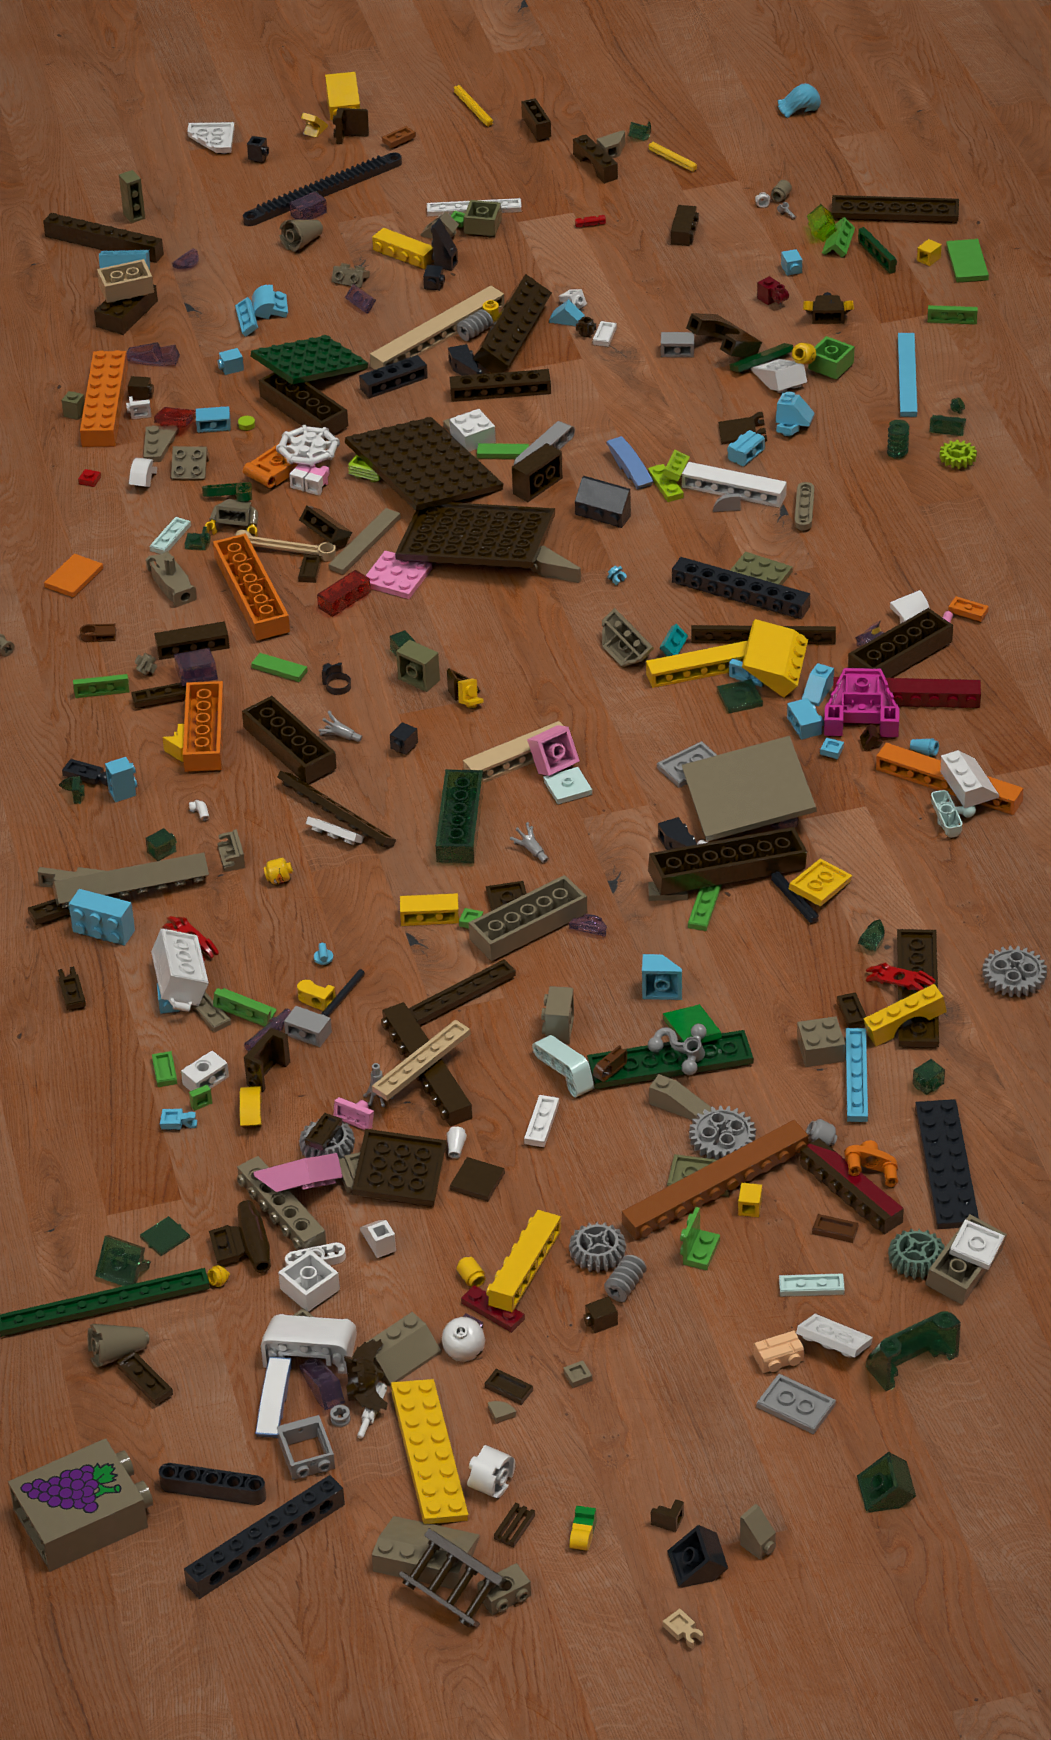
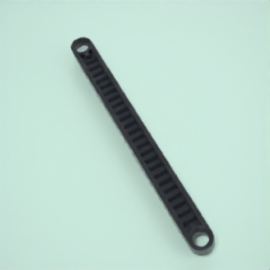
[243,152,402,226]

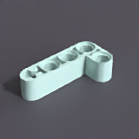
[532,1035,594,1098]

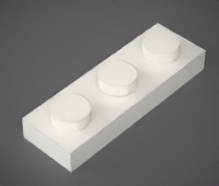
[306,817,364,845]
[524,1095,559,1147]

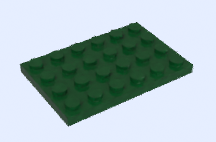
[250,335,368,385]

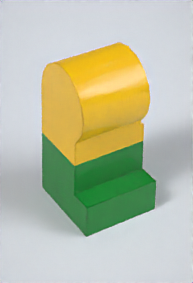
[569,1505,597,1551]

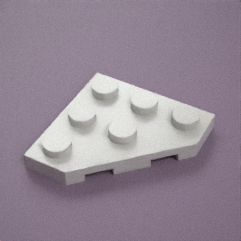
[187,122,235,154]

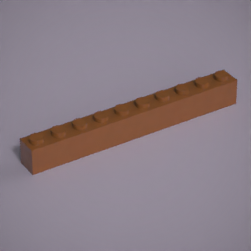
[622,1120,809,1240]

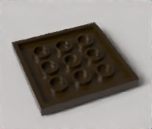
[352,1128,447,1207]

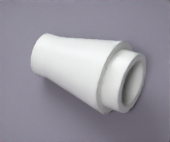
[447,1127,467,1159]

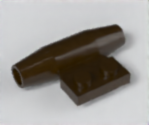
[209,1200,271,1273]

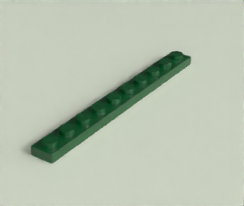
[0,1268,210,1337]

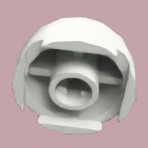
[442,1317,485,1362]

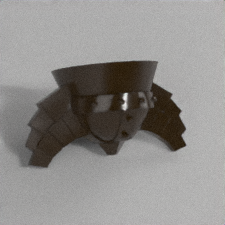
[344,1339,388,1412]

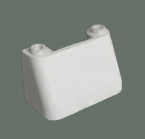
[261,1314,357,1374]

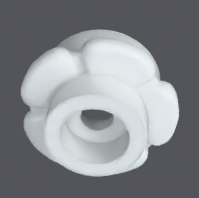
[755,192,770,208]

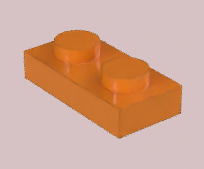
[948,596,989,622]

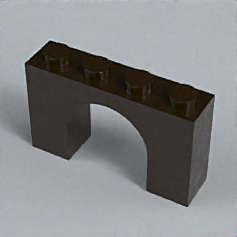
[686,313,762,357]

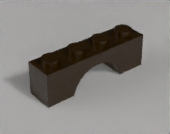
[573,135,618,184]

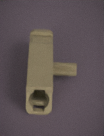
[146,551,197,607]

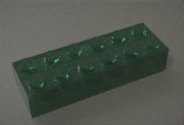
[435,769,484,863]

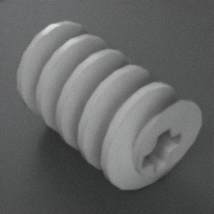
[457,310,493,341]
[604,1255,646,1302]

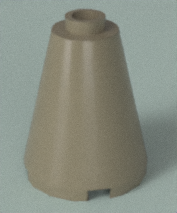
[279,220,323,251]
[87,1324,149,1367]

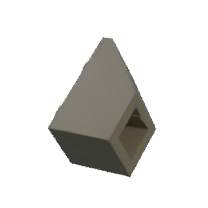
[597,130,625,158]

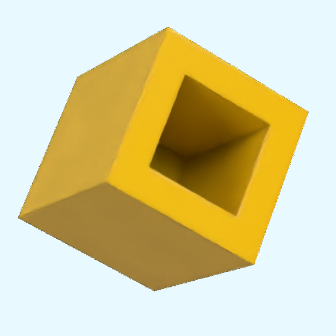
[917,239,942,266]
[738,1183,762,1217]

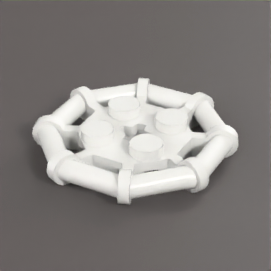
[276,425,340,467]

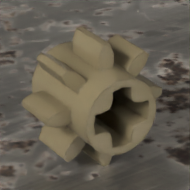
[134,653,157,675]

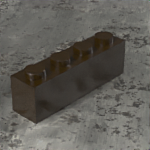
[154,621,230,660]

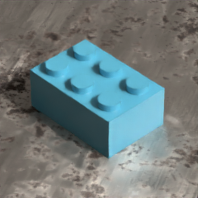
[69,889,135,945]

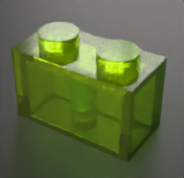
[807,204,838,242]

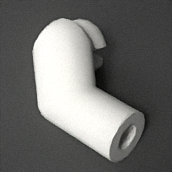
[189,800,210,821]

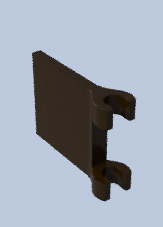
[718,412,767,445]

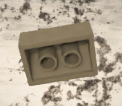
[366,1312,441,1387]

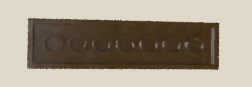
[831,195,959,222]
[897,929,939,1047]

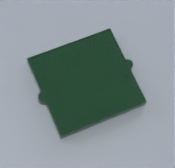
[140,1216,190,1256]

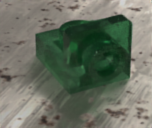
[184,526,211,550]

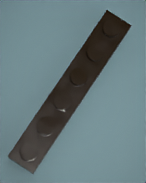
[408,959,516,1025]

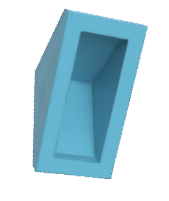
[549,299,585,326]

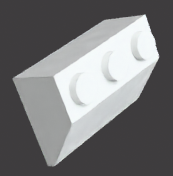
[940,750,999,808]

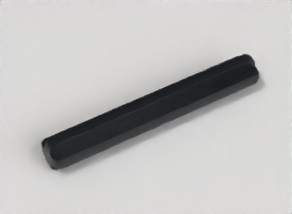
[771,871,819,924]

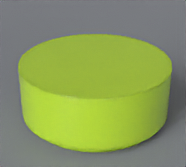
[238,416,255,431]

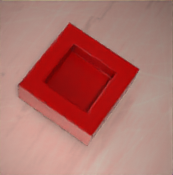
[78,469,101,487]

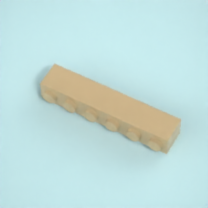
[463,721,563,786]

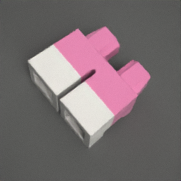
[289,464,330,496]

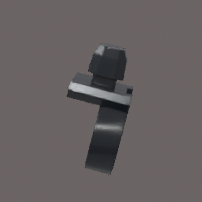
[322,662,351,695]

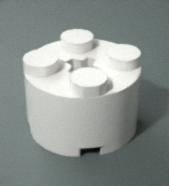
[467,1445,515,1498]

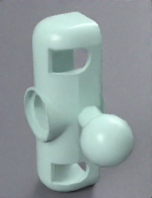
[931,790,976,838]

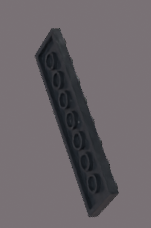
[915,1099,979,1229]

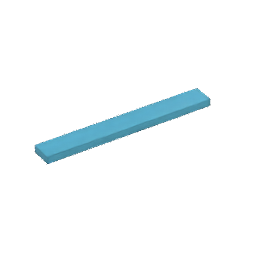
[898,333,917,417]

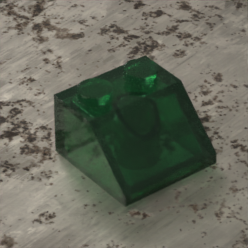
[857,1452,916,1513]

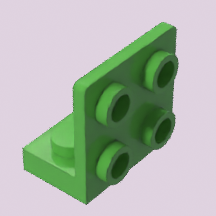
[680,1207,720,1270]

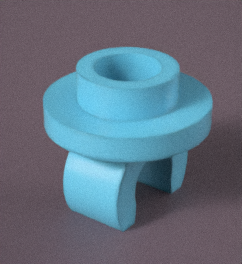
[607,566,627,585]

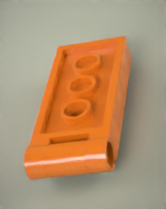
[243,434,306,488]

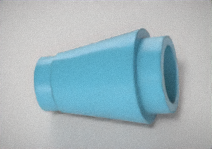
[910,738,939,757]

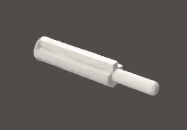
[357,1382,387,1439]

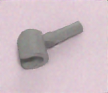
[777,202,796,220]

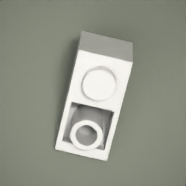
[360,1220,396,1258]

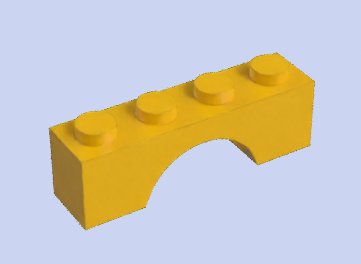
[863,984,947,1047]

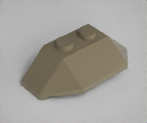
[602,608,654,667]

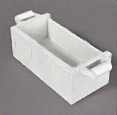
[151,929,209,1012]

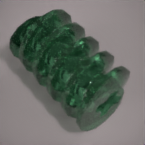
[887,420,909,458]

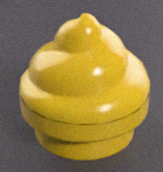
[207,1265,230,1287]

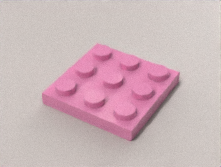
[362,551,432,599]

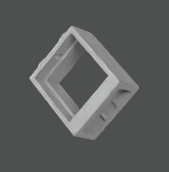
[277,1415,335,1480]

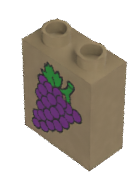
[8,1438,153,1572]

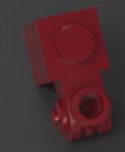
[757,276,789,305]

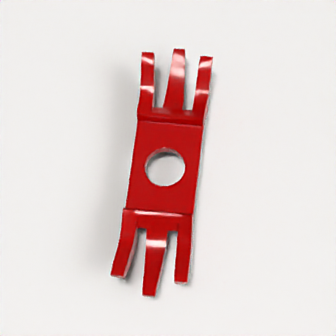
[162,916,219,962]
[866,962,936,991]

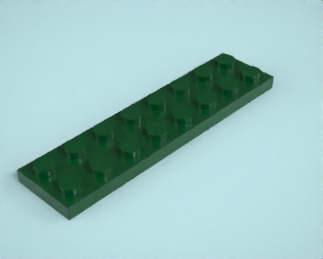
[587,1030,754,1089]

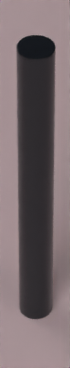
[321,969,365,1017]

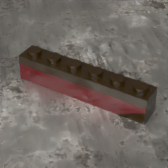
[800,1138,904,1235]

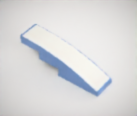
[256,1357,292,1438]

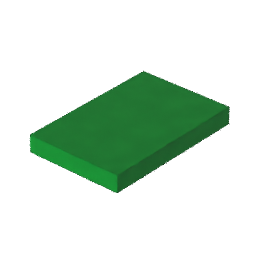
[663,1004,722,1043]

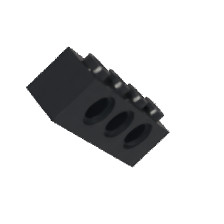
[359,355,428,399]

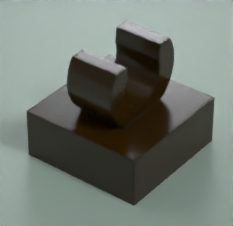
[860,724,883,751]

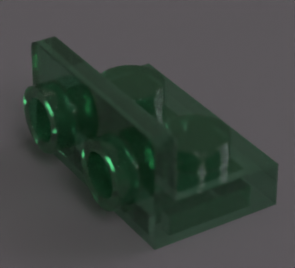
[929,415,966,436]

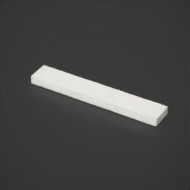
[427,198,522,217]

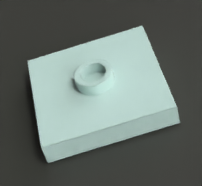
[544,767,592,804]

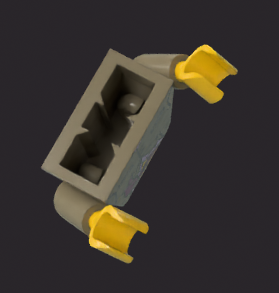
[205,499,258,537]

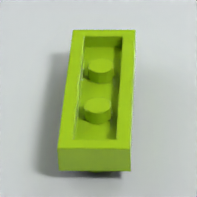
[663,450,690,481]
[648,464,684,502]

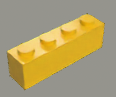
[372,228,434,269]

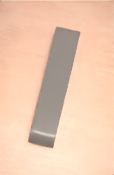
[513,421,575,466]

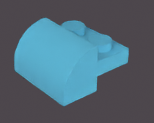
[252,285,288,319]

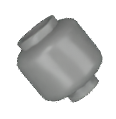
[806,1119,837,1146]

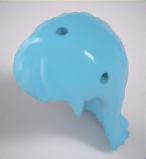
[777,83,821,118]

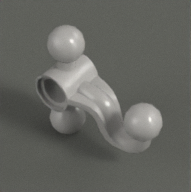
[648,1024,706,1075]

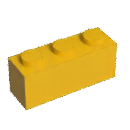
[400,893,459,926]

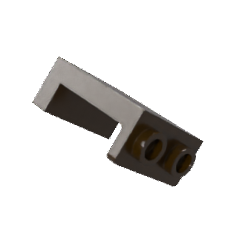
[244,1027,290,1092]

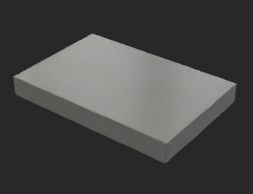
[657,741,717,788]
[757,1374,836,1434]

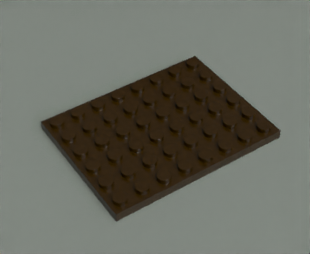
[345,417,504,511]
[395,502,555,569]

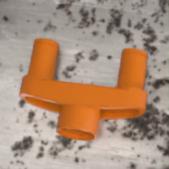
[844,1140,898,1187]

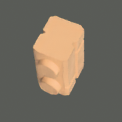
[754,1331,804,1373]

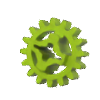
[939,440,977,469]

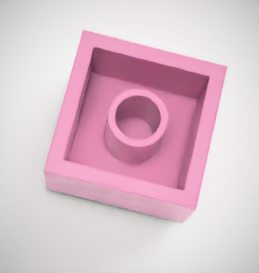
[527,725,580,776]

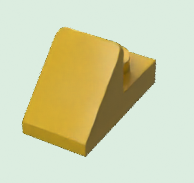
[301,113,328,137]
[163,724,184,762]

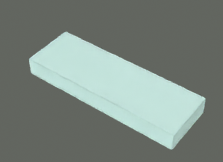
[149,517,191,554]
[779,1274,845,1297]

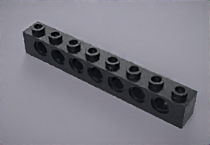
[672,557,810,620]
[184,1475,345,1599]

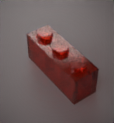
[317,570,371,617]

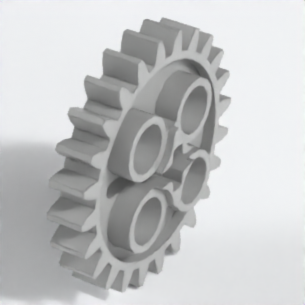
[982,946,1047,997]
[689,1106,756,1160]

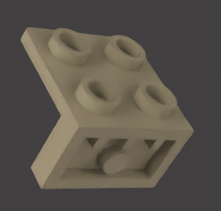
[171,446,209,480]

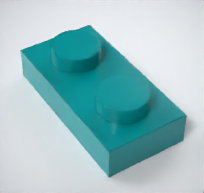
[659,624,688,656]

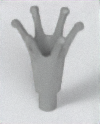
[318,711,362,742]
[510,822,549,863]
[363,1063,393,1107]

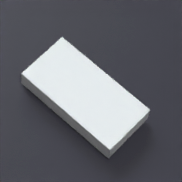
[593,321,617,347]

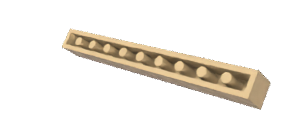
[370,286,504,370]

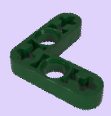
[202,482,252,502]

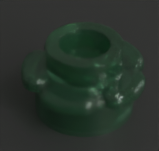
[950,397,965,414]

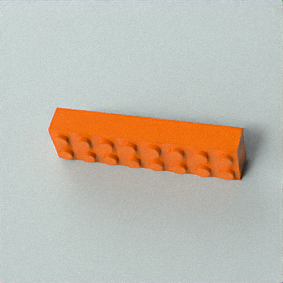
[80,350,128,447]
[213,533,290,641]

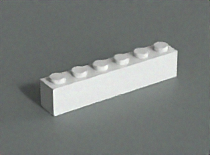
[682,462,787,508]

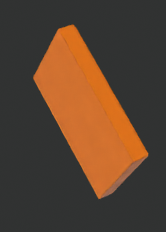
[44,553,104,598]

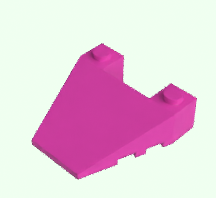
[824,668,899,737]

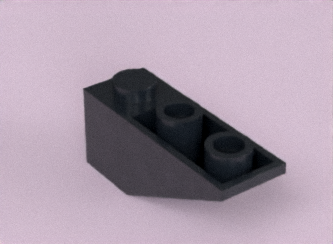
[431,219,458,271]
[448,344,482,376]
[658,817,697,850]

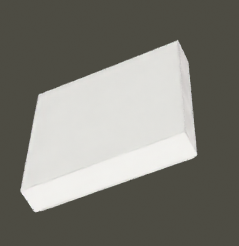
[949,1219,1005,1270]

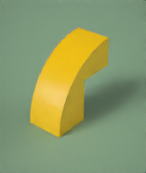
[240,1086,262,1127]

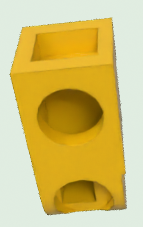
[297,980,336,1011]

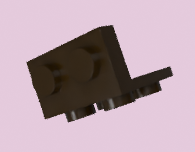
[333,108,369,144]

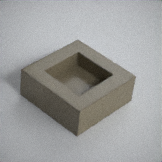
[563,1360,592,1388]

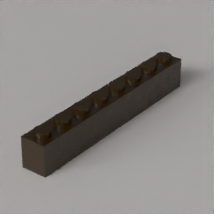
[43,213,164,263]
[381,1002,472,1127]

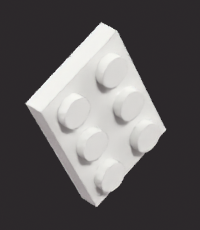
[796,1314,873,1358]

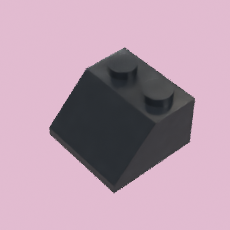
[667,1525,728,1588]

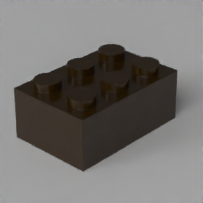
[512,443,563,502]

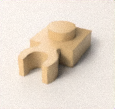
[663,1609,703,1648]

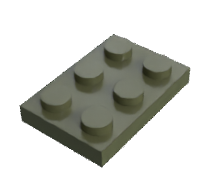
[730,552,793,585]

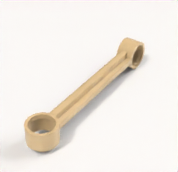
[235,530,336,561]

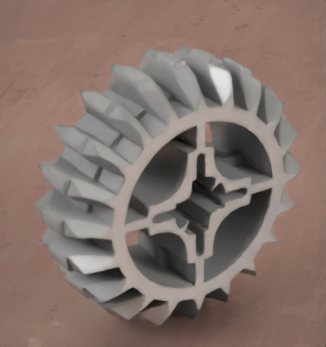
[299,1119,355,1159]
[569,1222,626,1273]

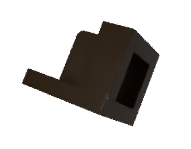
[650,1499,684,1532]

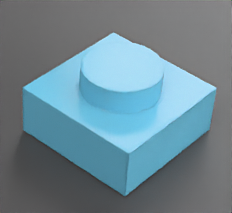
[776,423,800,436]
[820,738,844,759]

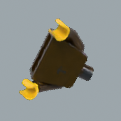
[803,292,854,324]

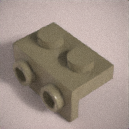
[332,263,370,287]

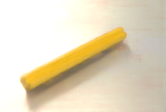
[454,85,493,127]

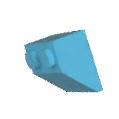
[776,392,815,426]
[642,954,682,1000]

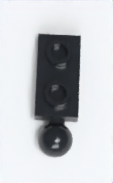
[62,759,108,786]

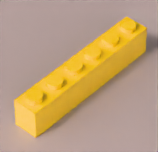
[646,641,748,688]
[486,1210,561,1312]

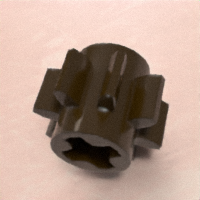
[576,317,596,337]

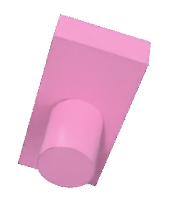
[333,1097,374,1130]

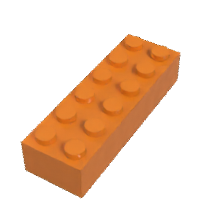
[183,681,225,772]

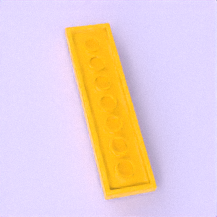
[390,1379,468,1524]

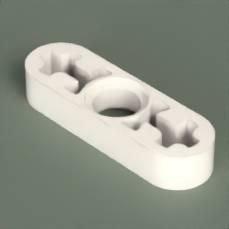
[285,1243,346,1266]

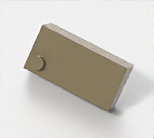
[925,1214,1007,1305]

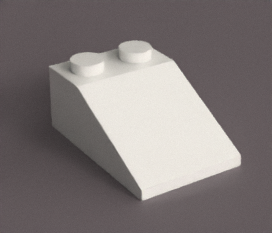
[751,359,807,393]

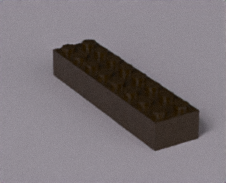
[472,274,552,373]
[648,827,807,896]

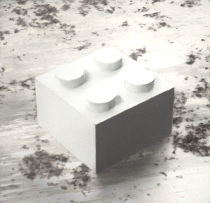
[449,409,496,452]
[278,1250,340,1312]

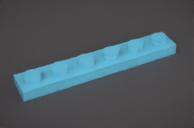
[846,1028,868,1122]

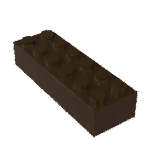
[258,372,349,439]
[848,608,953,678]
[242,696,337,784]

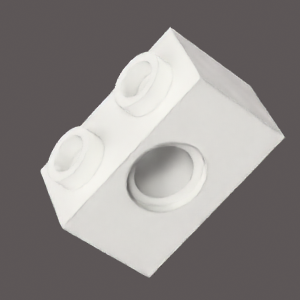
[181,1051,229,1091]

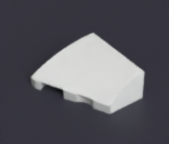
[890,590,930,624]

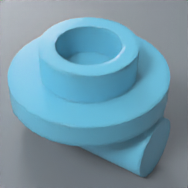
[314,943,333,965]

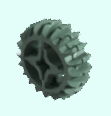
[888,1228,945,1280]

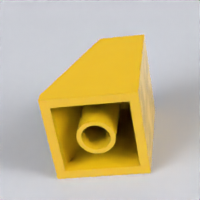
[325,72,360,120]

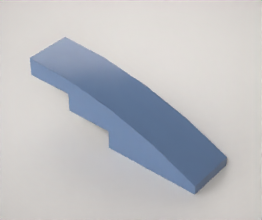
[606,436,653,490]

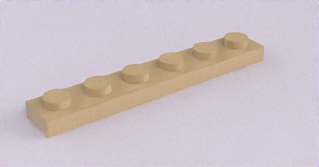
[372,1020,471,1101]

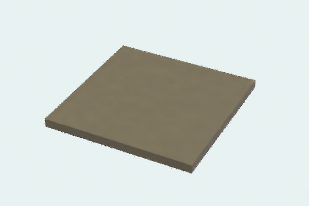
[682,736,817,842]

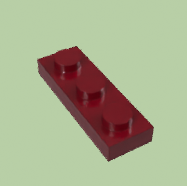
[461,1285,525,1333]

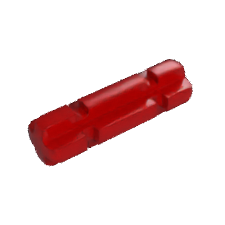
[575,215,606,228]

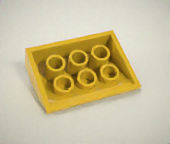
[742,619,808,698]

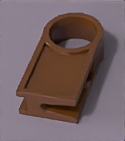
[80,623,116,642]
[593,1045,627,1082]

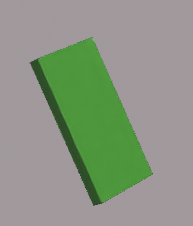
[946,239,989,282]

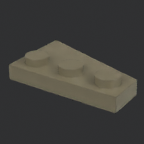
[143,425,180,462]

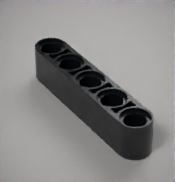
[159,1463,266,1505]

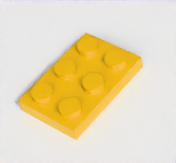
[788,858,852,906]

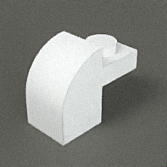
[129,458,157,487]

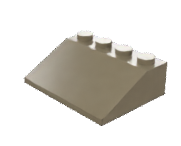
[372,1516,480,1589]

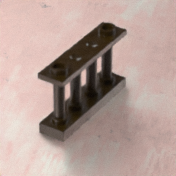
[399,1528,508,1627]

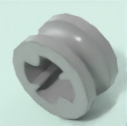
[330,1405,350,1427]

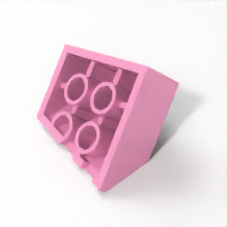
[253,1153,342,1192]

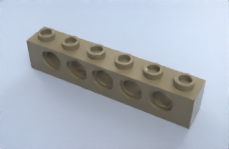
[237,1156,326,1250]

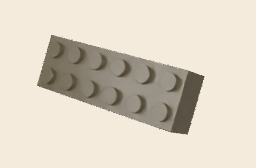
[468,875,587,961]

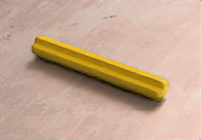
[648,142,697,172]

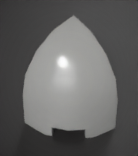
[713,493,741,512]

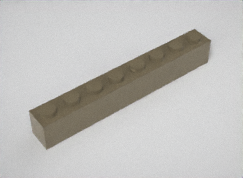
[52,853,209,908]

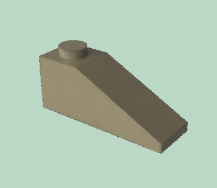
[529,545,581,583]
[649,1074,711,1120]

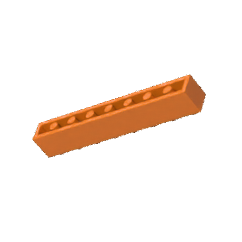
[876,743,1024,815]

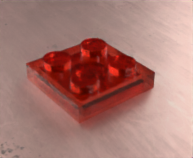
[154,407,196,428]

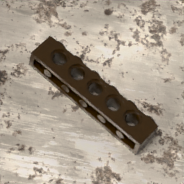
[449,369,551,402]

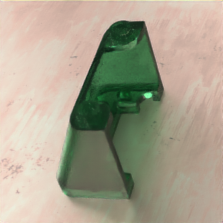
[866,1311,961,1391]

